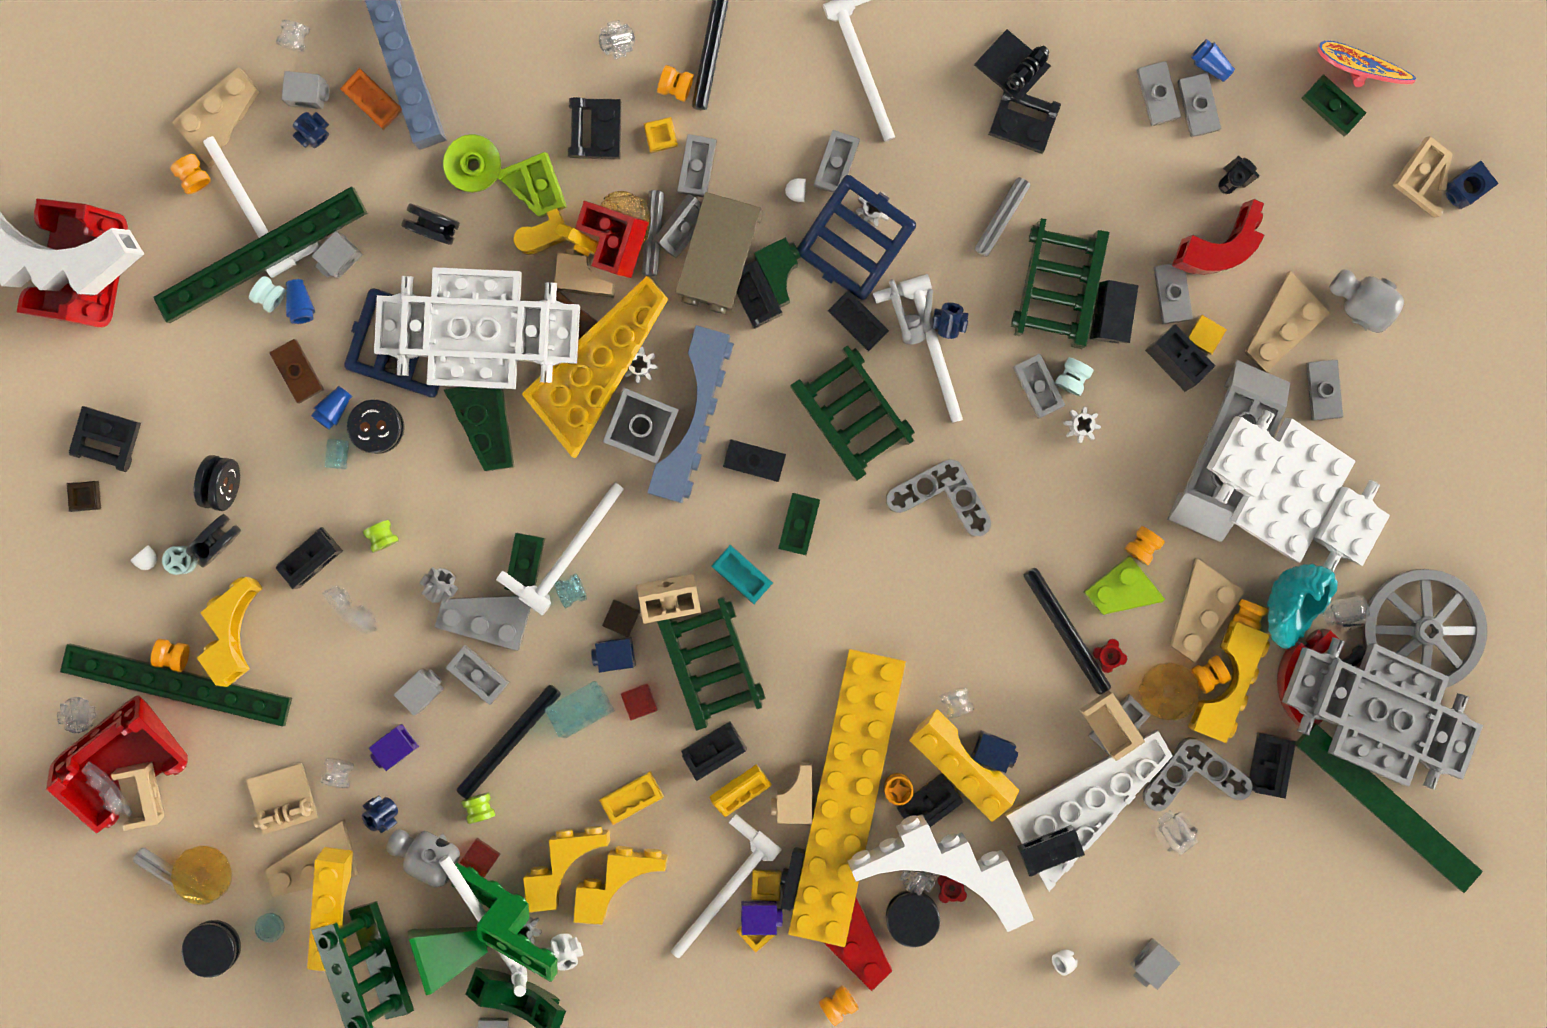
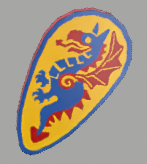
[1317,41,1416,87]

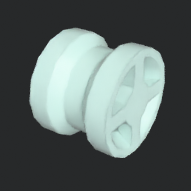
[249,276,286,313]
[162,546,198,575]

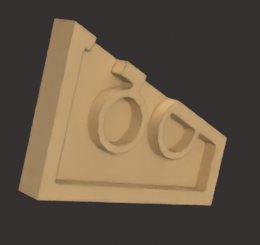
[172,67,260,168]
[1245,271,1330,372]
[1170,558,1245,663]
[265,819,359,898]

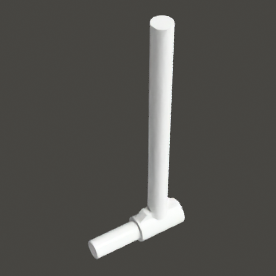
[823,0,895,142]
[203,136,320,278]
[873,274,963,423]
[496,483,624,616]
[671,814,781,958]
[439,855,527,997]

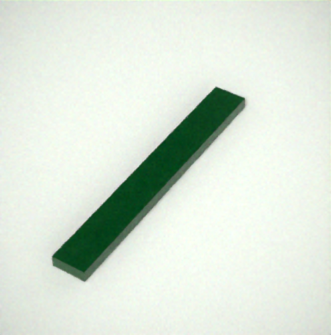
[153,186,368,323]
[60,643,292,727]
[1294,723,1483,893]

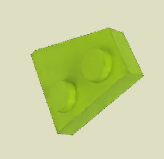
[498,152,567,218]
[1084,556,1165,615]

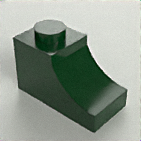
[754,237,801,308]

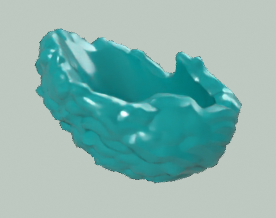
[1267,564,1338,649]

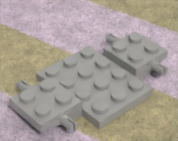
[1282,638,1483,790]

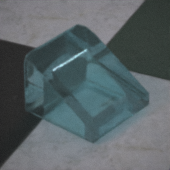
[325,439,349,469]

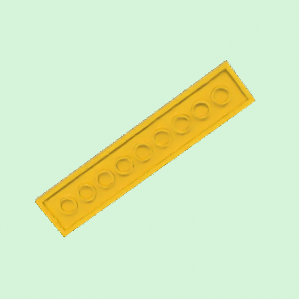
[788,649,906,947]

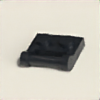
[988,91,1061,154]
[568,97,622,159]
[69,406,141,472]

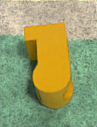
[514,208,567,255]

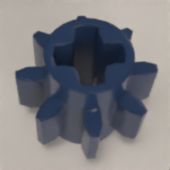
[292,112,329,148]
[932,302,968,339]
[362,795,398,833]

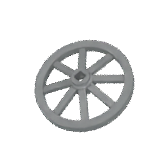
[1362,569,1487,688]

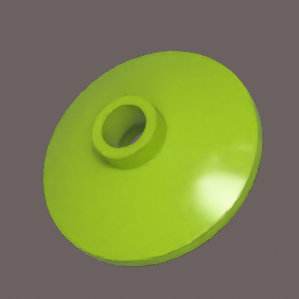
[443,134,501,193]

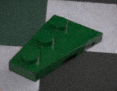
[444,387,515,471]

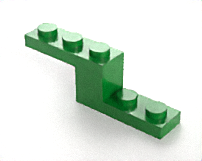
[451,863,558,982]

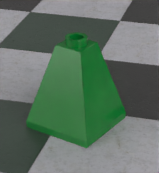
[408,927,490,996]

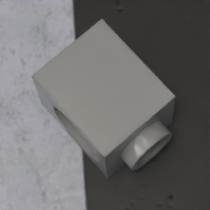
[282,71,329,109]
[312,231,363,279]
[394,669,444,716]
[1131,938,1180,990]

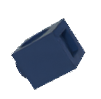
[1446,161,1499,209]
[591,637,636,673]
[971,730,1018,773]

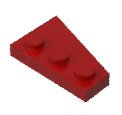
[824,898,892,991]

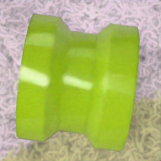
[363,520,399,553]
[461,793,496,824]

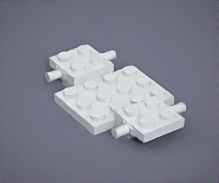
[374,267,580,389]
[1207,409,1390,572]

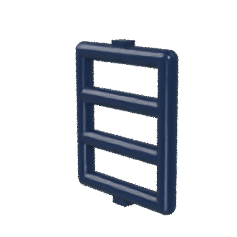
[797,175,916,300]
[344,288,440,398]

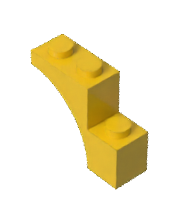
[197,576,263,687]
[523,826,610,912]
[573,846,668,925]

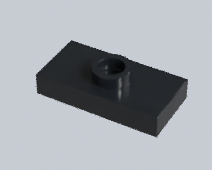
[828,290,889,352]
[723,439,786,482]
[780,847,805,911]

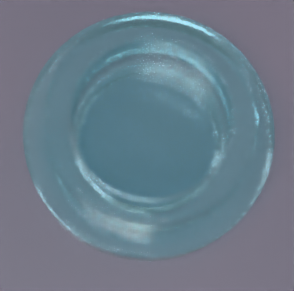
[255,913,285,943]

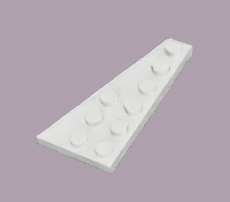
[1005,730,1173,892]

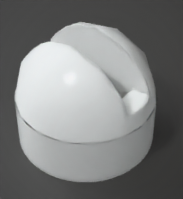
[785,178,806,202]
[130,545,157,570]
[1052,949,1078,976]

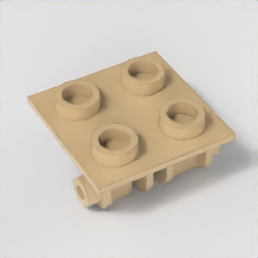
[246,763,318,835]

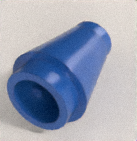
[1191,39,1235,82]
[286,279,315,324]
[311,386,352,430]

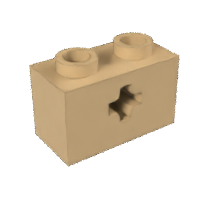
[636,574,701,624]

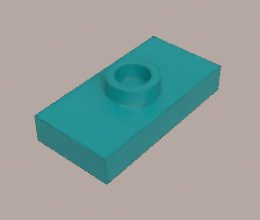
[711,544,773,604]

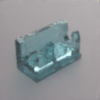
[545,681,615,739]

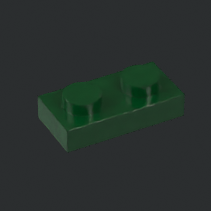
[1301,74,1366,137]
[778,493,820,556]
[504,533,545,591]

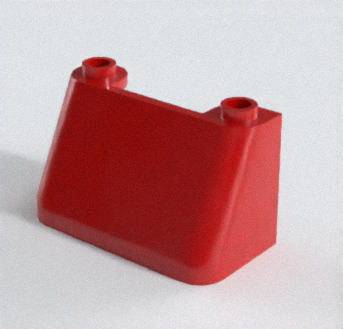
[16,198,128,327]
[46,696,188,834]

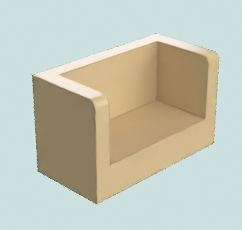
[1079,691,1145,761]
[111,762,165,831]

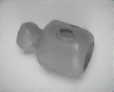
[1329,269,1404,333]
[386,829,460,887]

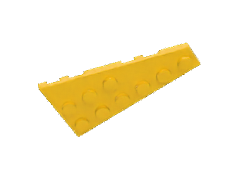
[522,276,668,458]

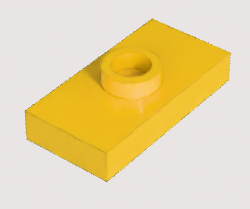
[554,223,599,257]
[709,764,772,817]
[599,771,664,825]

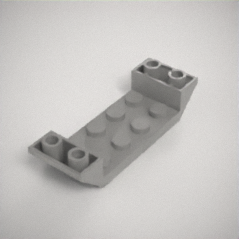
[1167,360,1290,542]

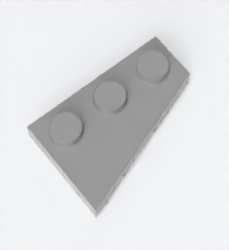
[435,596,531,651]

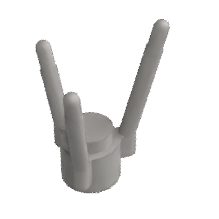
[889,279,933,344]

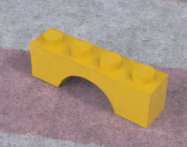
[1188,620,1270,743]
[909,709,1019,822]
[307,847,353,972]

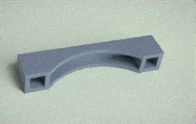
[365,0,447,150]
[648,325,734,503]

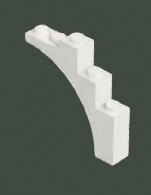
[0,212,144,295]
[847,814,1034,932]

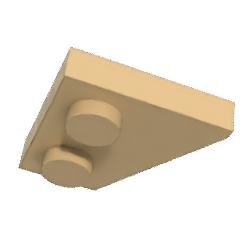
[1393,136,1453,218]

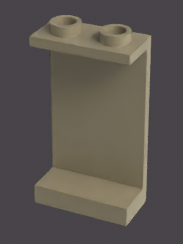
[676,192,763,314]

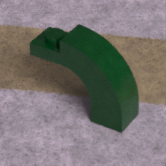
[465,967,566,1028]

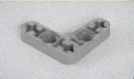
[886,459,991,536]
[1143,737,1253,811]

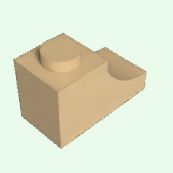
[554,249,615,298]
[771,762,812,824]

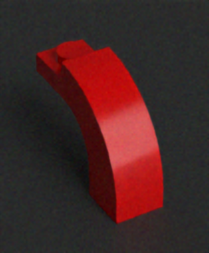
[1172,199,1265,275]
[1277,628,1339,727]

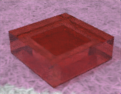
[621,683,658,721]
[460,838,501,878]

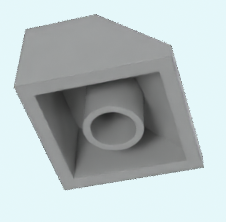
[603,388,679,464]

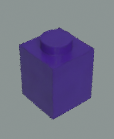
[369,724,419,771]
[741,901,783,935]

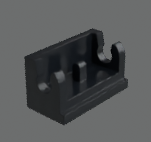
[737,260,782,329]
[1090,280,1139,344]
[1145,324,1215,392]
[276,527,343,589]
[681,721,747,781]
[1249,732,1296,799]
[897,773,964,827]
[1017,825,1085,877]

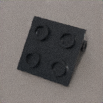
[974,29,1051,102]

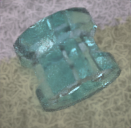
[555,573,587,609]

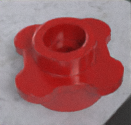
[1093,639,1128,673]
[937,875,967,903]

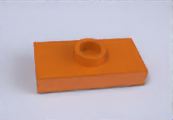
[340,68,402,130]

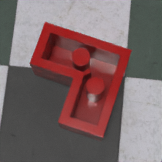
[575,201,649,278]

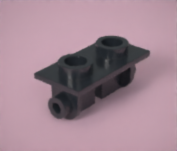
[1218,155,1260,194]

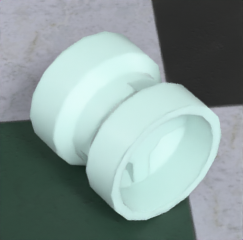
[1055,357,1094,396]

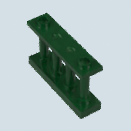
[1011,218,1110,349]
[790,345,915,481]
[657,597,766,731]
[311,901,414,1028]

